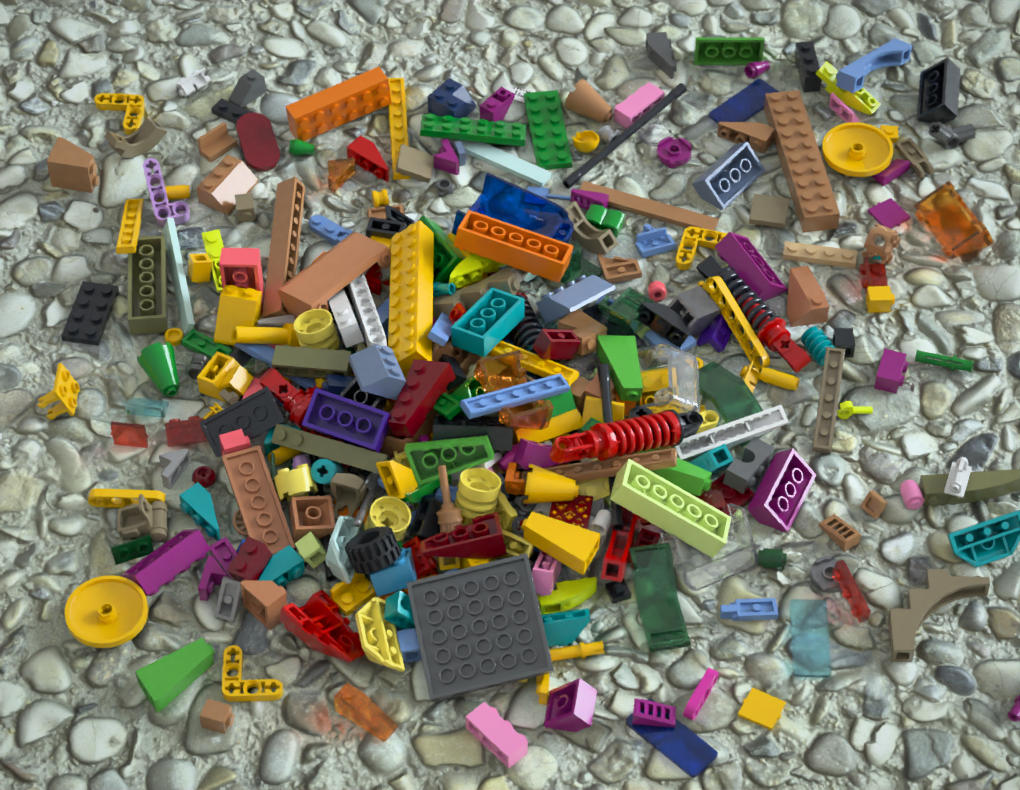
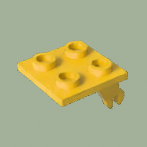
[37,363,80,420]

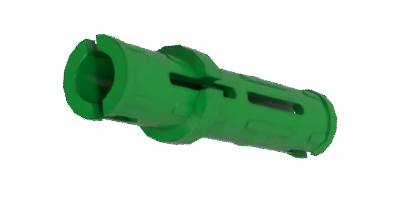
[915,350,974,373]

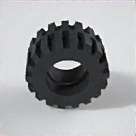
[345,526,401,574]

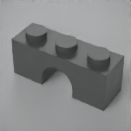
[723,437,775,494]

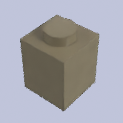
[234,193,256,223]

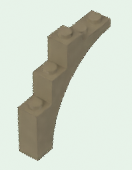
[433,265,529,321]
[888,568,990,662]

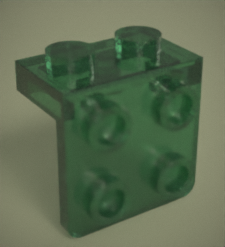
[560,241,602,284]

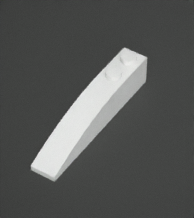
[328,288,364,348]
[671,405,789,462]

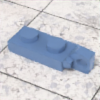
[720,598,779,621]

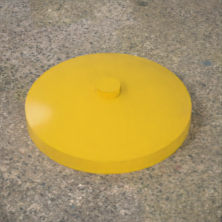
[822,122,893,177]
[64,575,148,648]

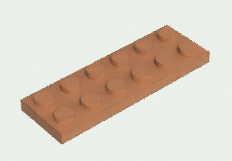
[222,445,296,558]

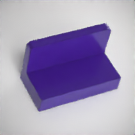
[697,313,732,353]

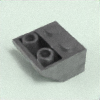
[668,285,722,337]

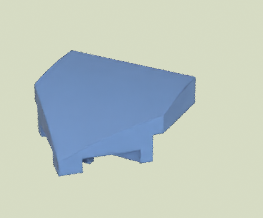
[635,223,676,258]

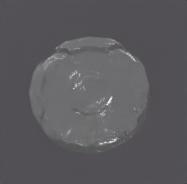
[637,118,672,146]

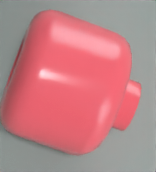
[648,281,667,302]

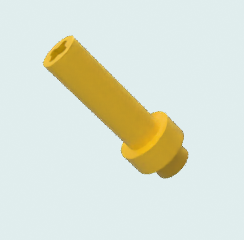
[231,323,300,347]

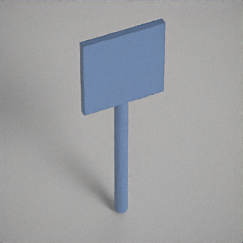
[525,186,586,205]

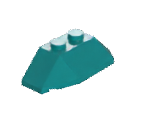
[947,510,1020,567]
[542,608,591,646]

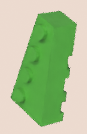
[404,435,494,485]

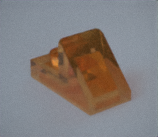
[328,158,356,192]

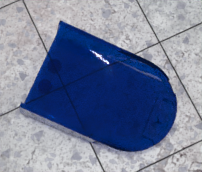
[452,172,574,243]

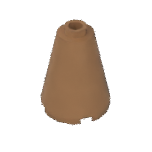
[564,79,614,123]

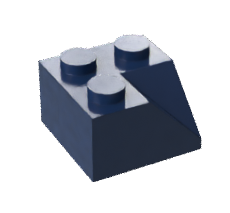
[427,78,476,118]

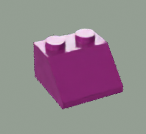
[544,678,597,732]

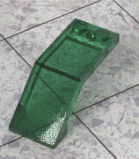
[597,287,656,334]
[682,361,773,448]
[629,542,690,652]

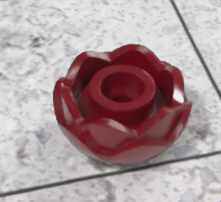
[192,466,217,488]

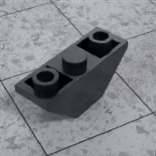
[633,302,690,348]

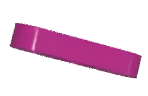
[683,668,719,721]

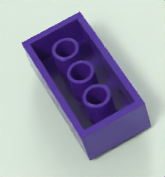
[302,388,391,453]

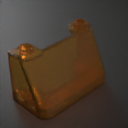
[913,181,994,259]
[474,350,554,430]

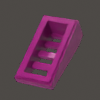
[570,189,609,210]
[633,698,676,727]

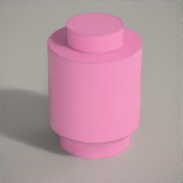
[900,480,925,510]

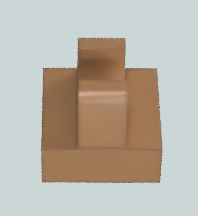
[860,490,888,519]

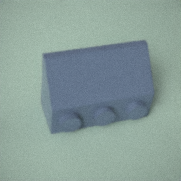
[348,345,406,400]

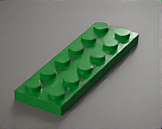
[523,90,572,170]
[420,114,526,146]

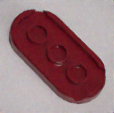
[236,112,280,172]

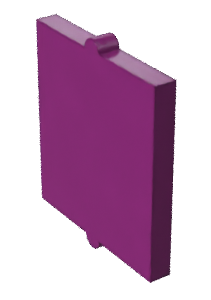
[867,198,910,229]

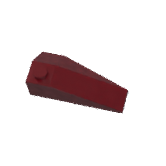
[420,512,507,559]

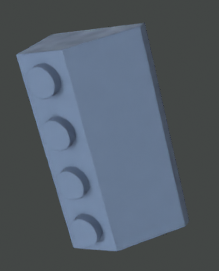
[692,141,765,210]
[536,275,616,323]

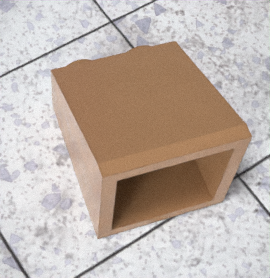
[47,137,99,193]

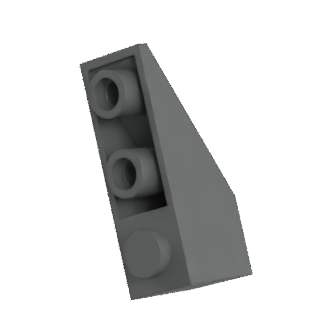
[646,32,677,79]

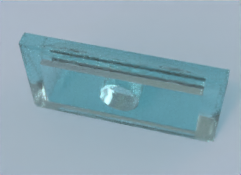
[126,397,169,418]

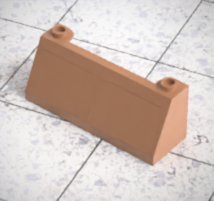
[276,232,391,320]

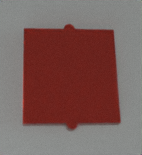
[110,421,149,448]

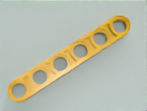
[706,276,770,370]

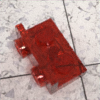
[859,257,888,294]
[165,416,207,447]

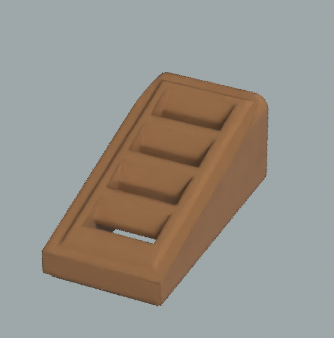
[819,514,861,552]

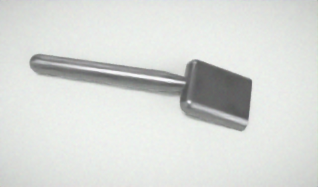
[353,472,386,527]

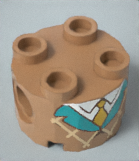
[862,223,901,265]

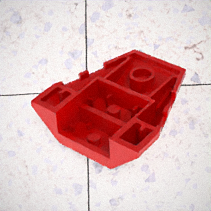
[280,590,366,663]

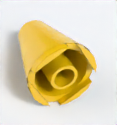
[523,464,579,504]

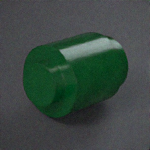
[758,548,787,569]

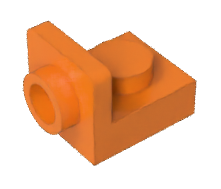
[505,462,526,495]

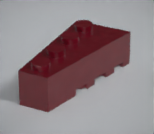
[388,359,456,438]

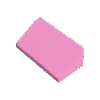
[829,93,860,123]

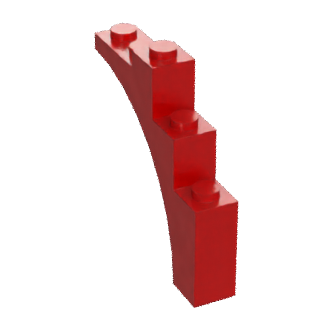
[601,506,639,582]

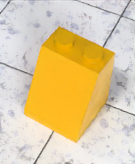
[214,285,262,346]

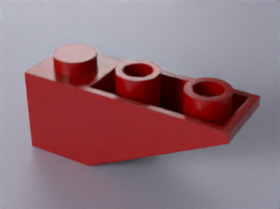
[347,135,389,183]

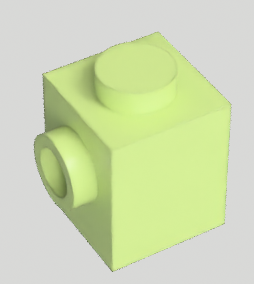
[295,531,327,569]

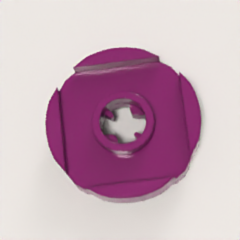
[656,137,692,169]

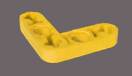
[94,93,145,135]
[676,227,728,270]
[222,645,284,702]

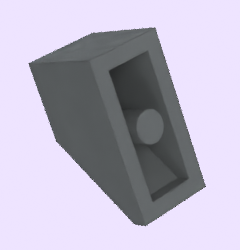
[229,69,266,108]

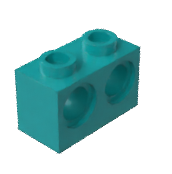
[384,591,415,630]

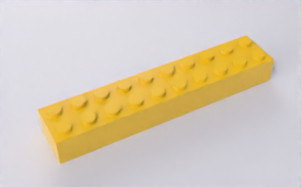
[388,220,434,379]

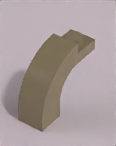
[104,117,167,158]
[560,201,618,254]

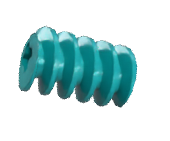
[801,326,835,366]
[311,459,344,485]

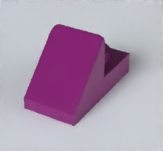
[433,139,460,175]
[198,556,227,601]

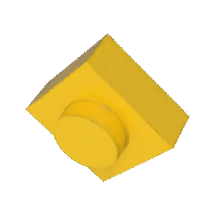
[880,125,898,143]

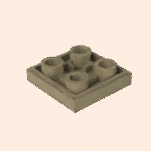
[396,144,434,183]
[749,194,790,228]

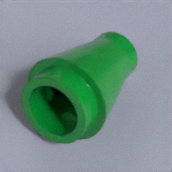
[289,138,315,156]

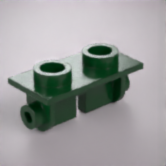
[110,535,154,565]

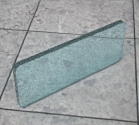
[790,599,831,678]

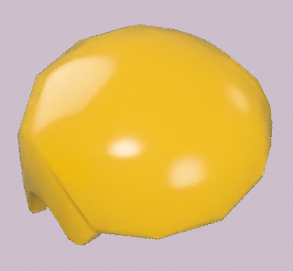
[572,131,600,153]

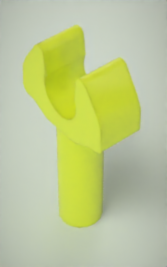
[837,401,873,419]

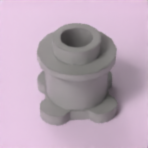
[598,125,620,144]

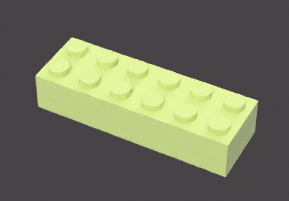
[610,459,731,558]

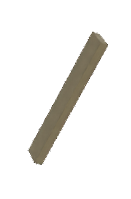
[812,347,845,454]

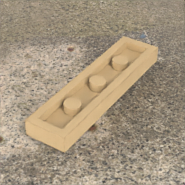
[782,241,857,269]

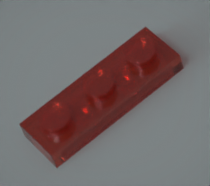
[832,559,871,623]

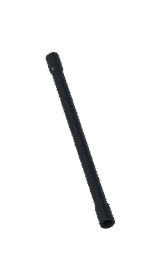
[562,83,687,189]
[598,364,624,531]

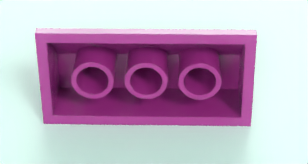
[715,232,788,302]
[747,448,816,532]
[120,529,211,596]

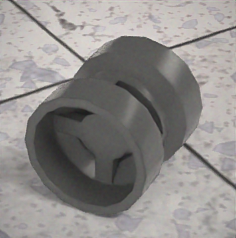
[187,354,210,380]

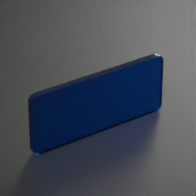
[709,79,779,123]
[626,699,718,778]

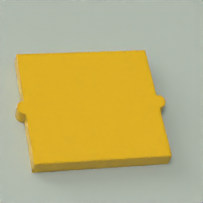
[738,688,786,731]

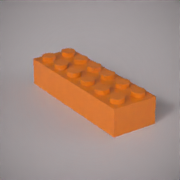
[285,66,392,141]
[454,210,574,283]

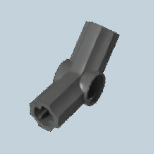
[928,122,976,149]

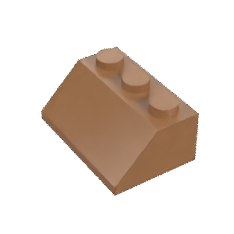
[197,155,258,215]

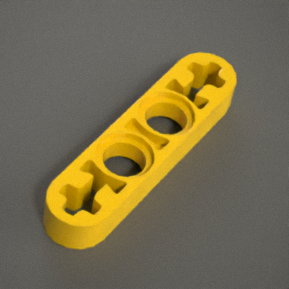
[88,488,166,508]

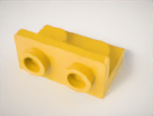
[330,572,377,616]

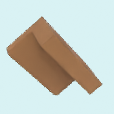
[197,122,237,163]

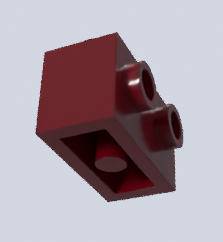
[533,329,581,360]
[227,537,272,581]

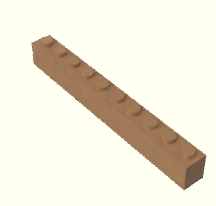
[262,177,305,327]

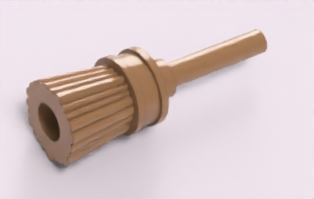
[436,465,463,533]

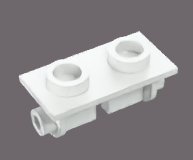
[174,68,210,97]
[944,457,972,498]

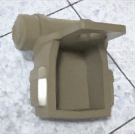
[330,473,376,520]
[117,494,168,543]

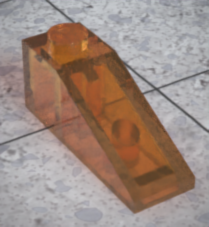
[334,682,398,742]

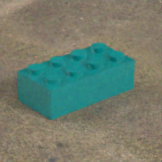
[451,287,525,357]

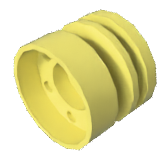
[293,309,340,350]
[454,467,502,519]
[363,496,411,543]

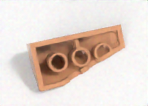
[786,266,829,327]

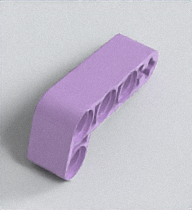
[143,158,190,228]

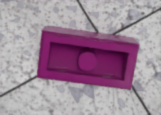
[871,159,910,186]

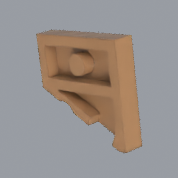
[597,254,642,283]

